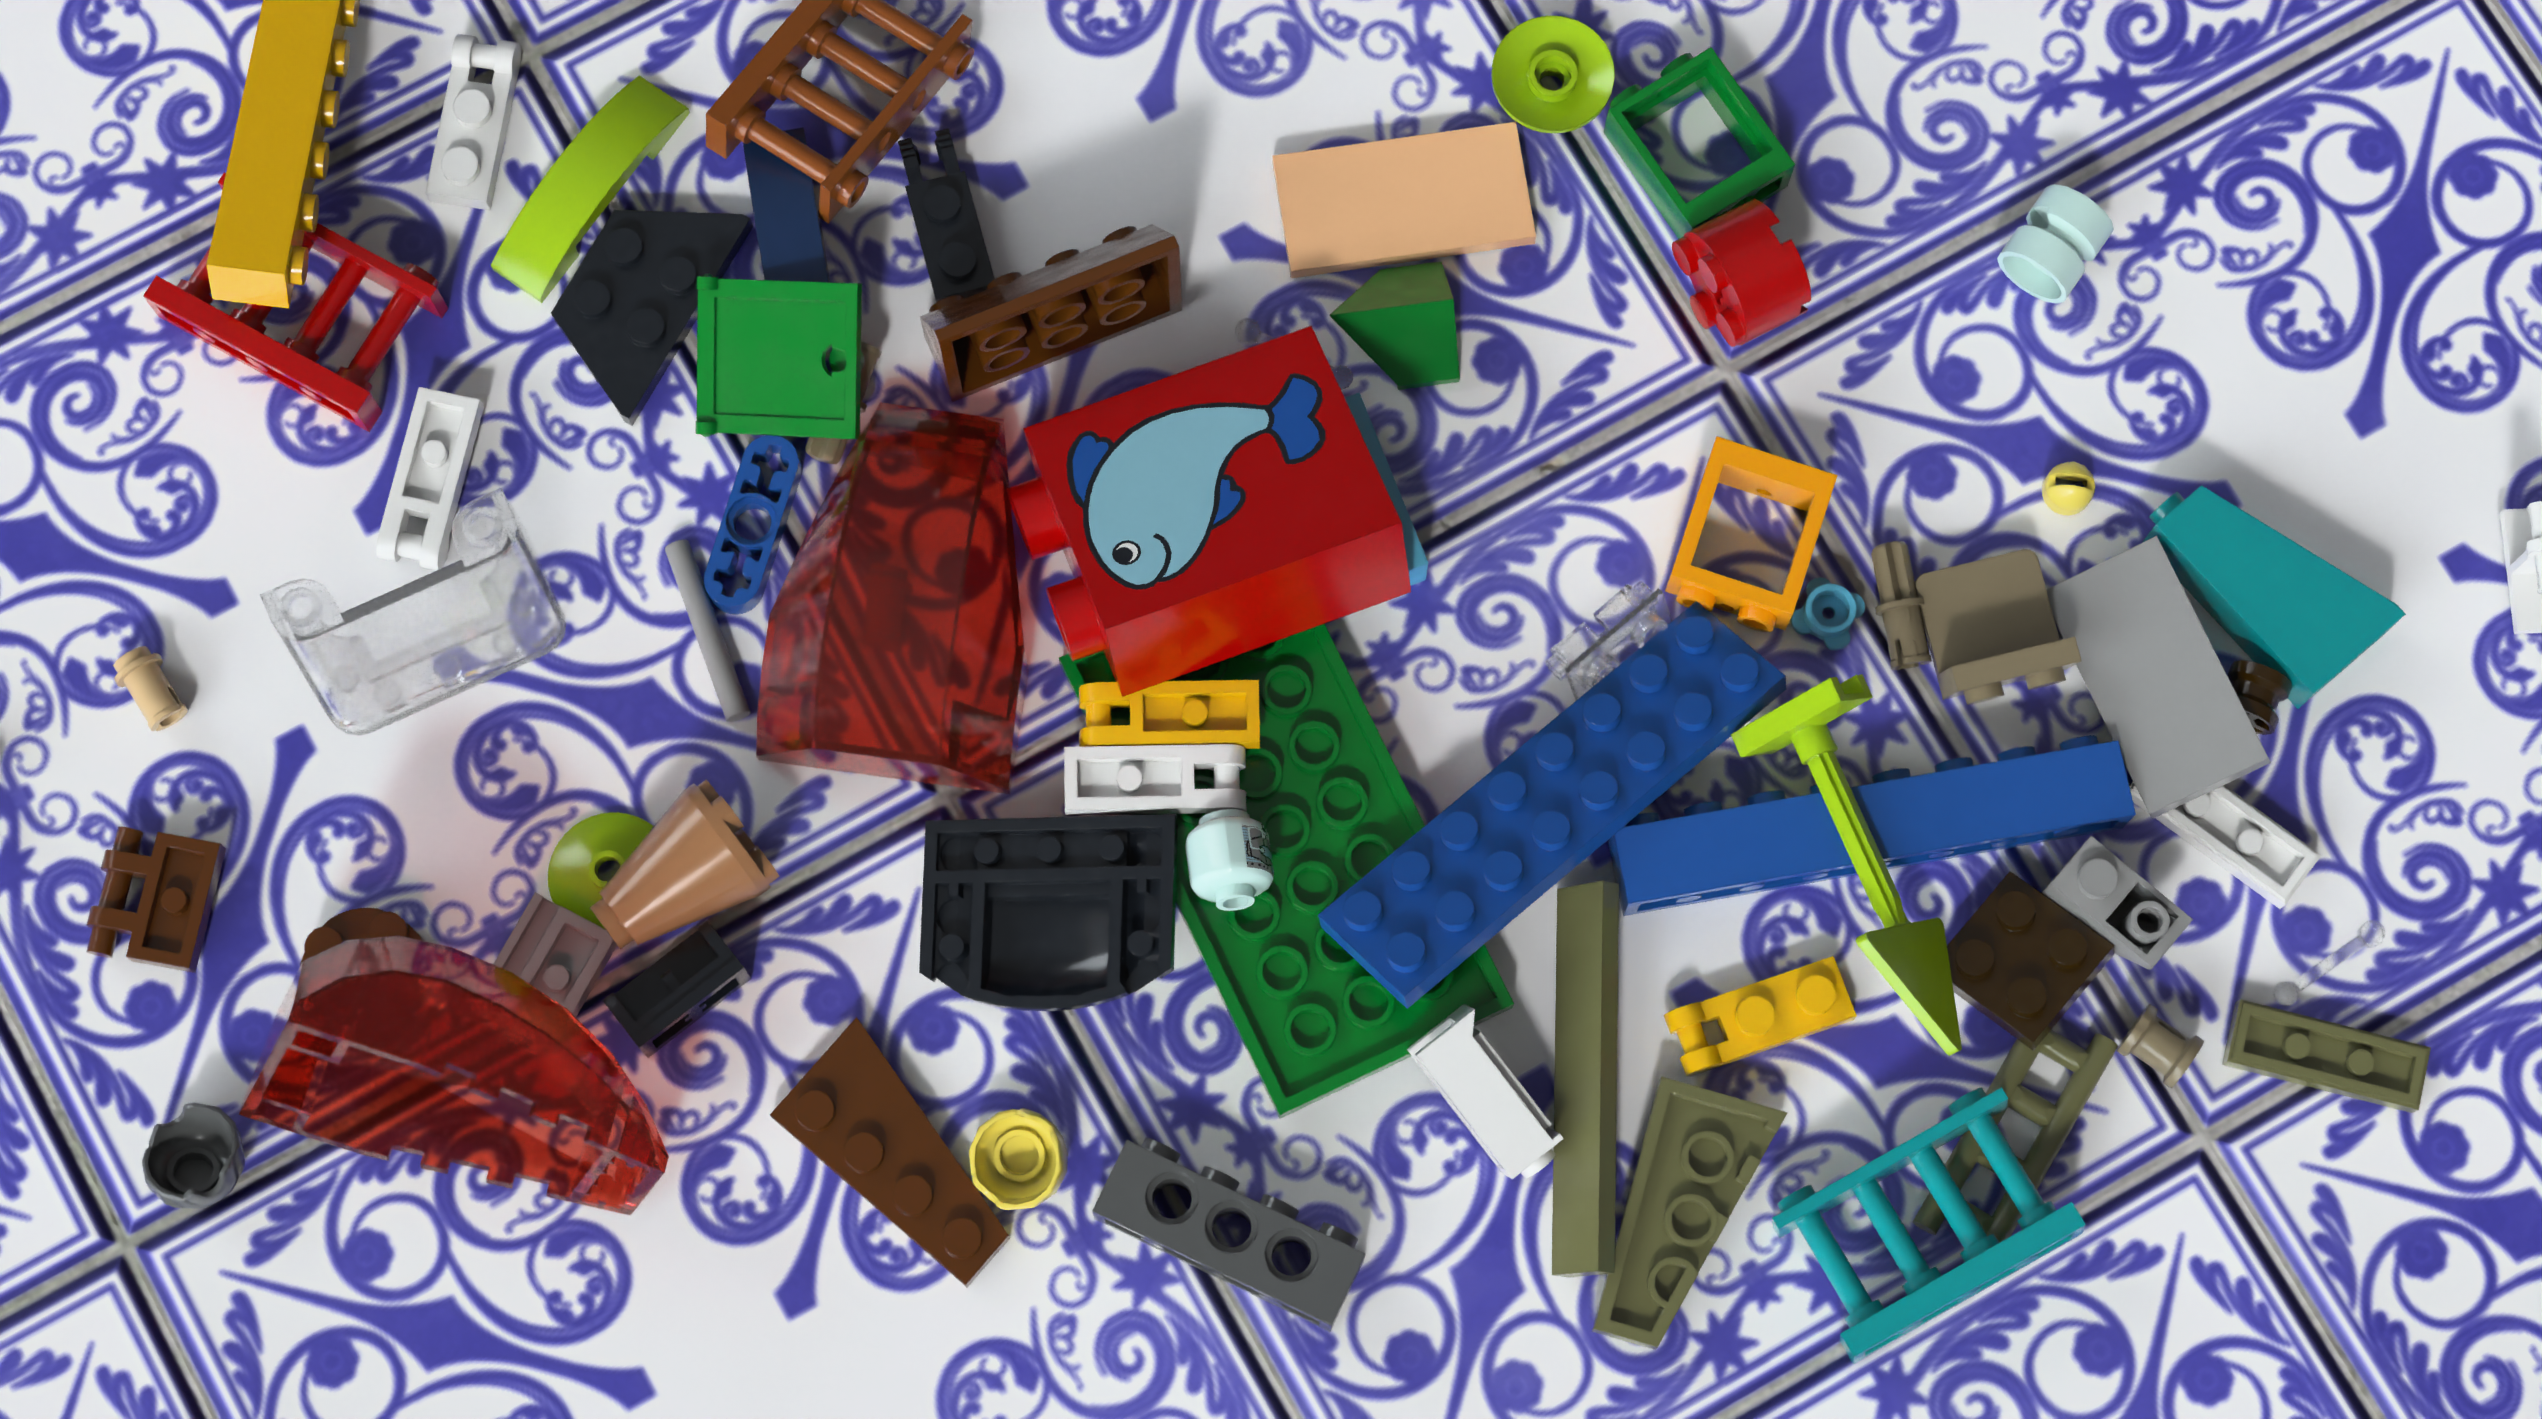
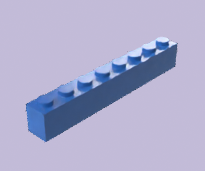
[1608,735,2136,916]

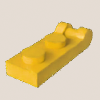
[1079,680,1260,749]
[1663,956,1857,1077]

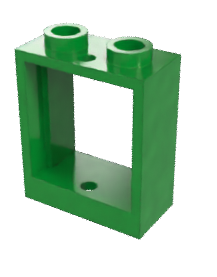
[1603,47,1795,239]

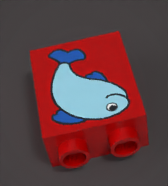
[1006,326,1411,697]

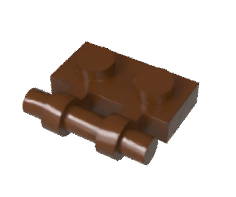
[86,827,226,973]

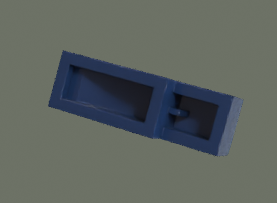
[743,127,830,282]

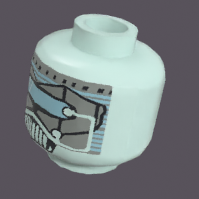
[1185,809,1274,911]

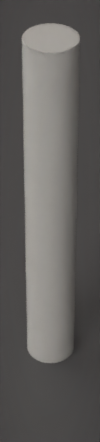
[665,539,751,722]

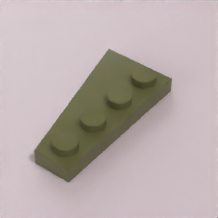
[1592,1076,1788,1350]

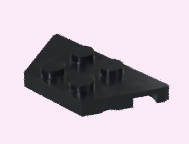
[551,210,753,426]

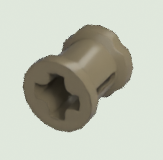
[2116,1004,2204,1088]

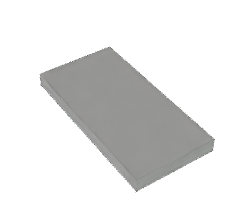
[2047,536,2271,819]

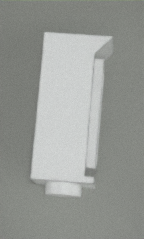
[1407,1004,1564,1179]

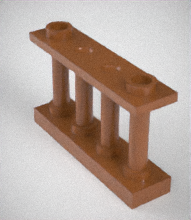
[706,0,974,224]

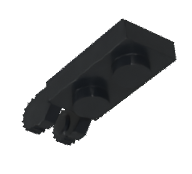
[898,128,995,302]

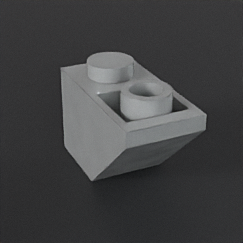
[2041,836,2193,970]

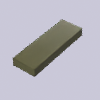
[2222,999,2431,1113]

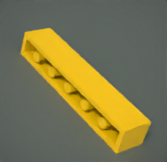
[207,0,360,309]

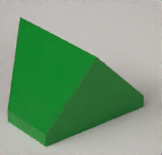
[1329,261,1460,390]

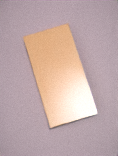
[1272,122,1536,278]

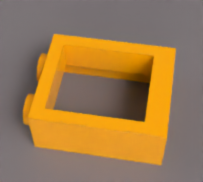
[1665,436,1838,632]

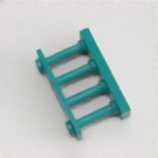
[1772,1087,2086,1364]

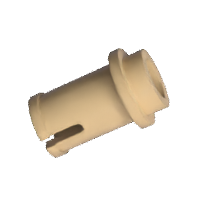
[113,646,188,731]

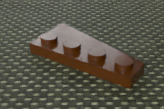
[770,1017,1010,1288]

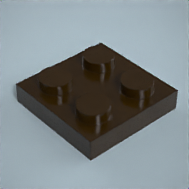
[1947,871,2114,1051]

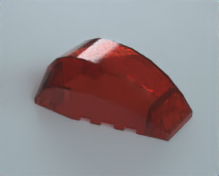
[756,402,1029,794]
[239,936,669,1216]

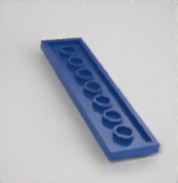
[1318,602,1786,1009]

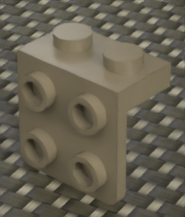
[1915,549,2082,705]

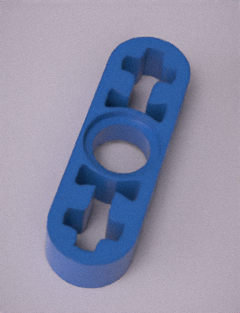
[704,435,802,615]

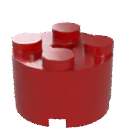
[1672,199,1811,347]

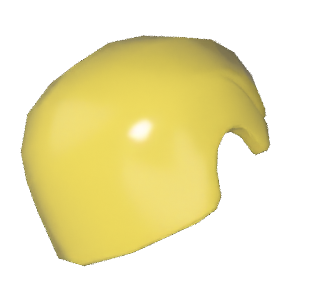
[969,1108,1068,1210]

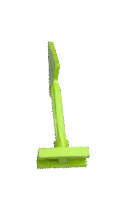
[1731,674,1962,1056]

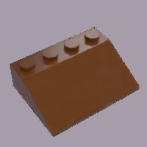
[920,224,1182,402]

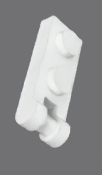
[425,34,521,210]
[376,387,484,571]
[1064,744,1247,816]

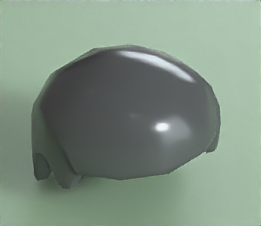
[142,1102,245,1209]

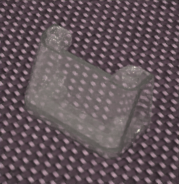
[260,488,567,736]

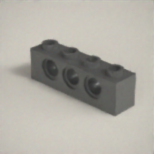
[1092,1138,1366,1332]

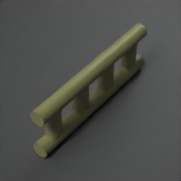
[1913,1028,2118,1243]

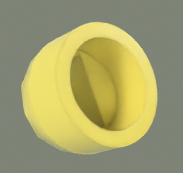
[2042,461,2095,516]

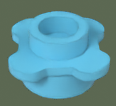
[1791,577,1865,650]

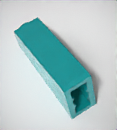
[2143,485,2406,709]

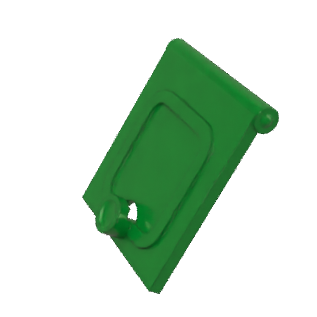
[695,274,865,439]

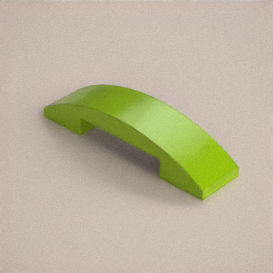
[490,75,690,303]

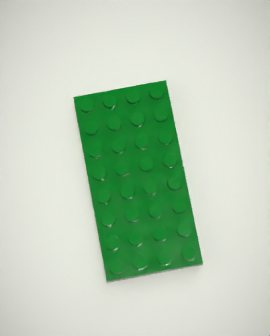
[1059,624,1514,1119]

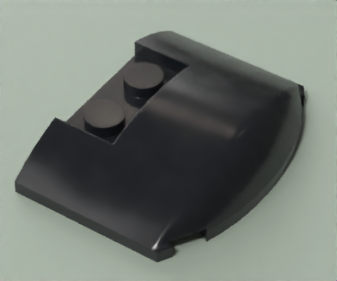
[919,814,1178,1011]

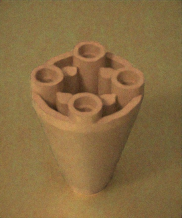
[590,779,780,949]

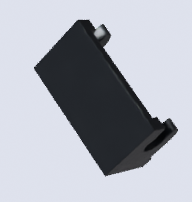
[602,921,751,1058]

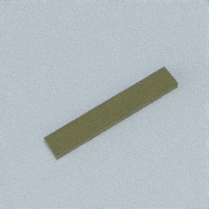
[1552,880,1619,1277]

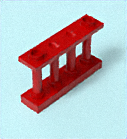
[143,172,448,432]

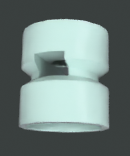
[1997,184,2114,304]

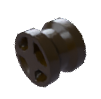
[2227,660,2293,735]

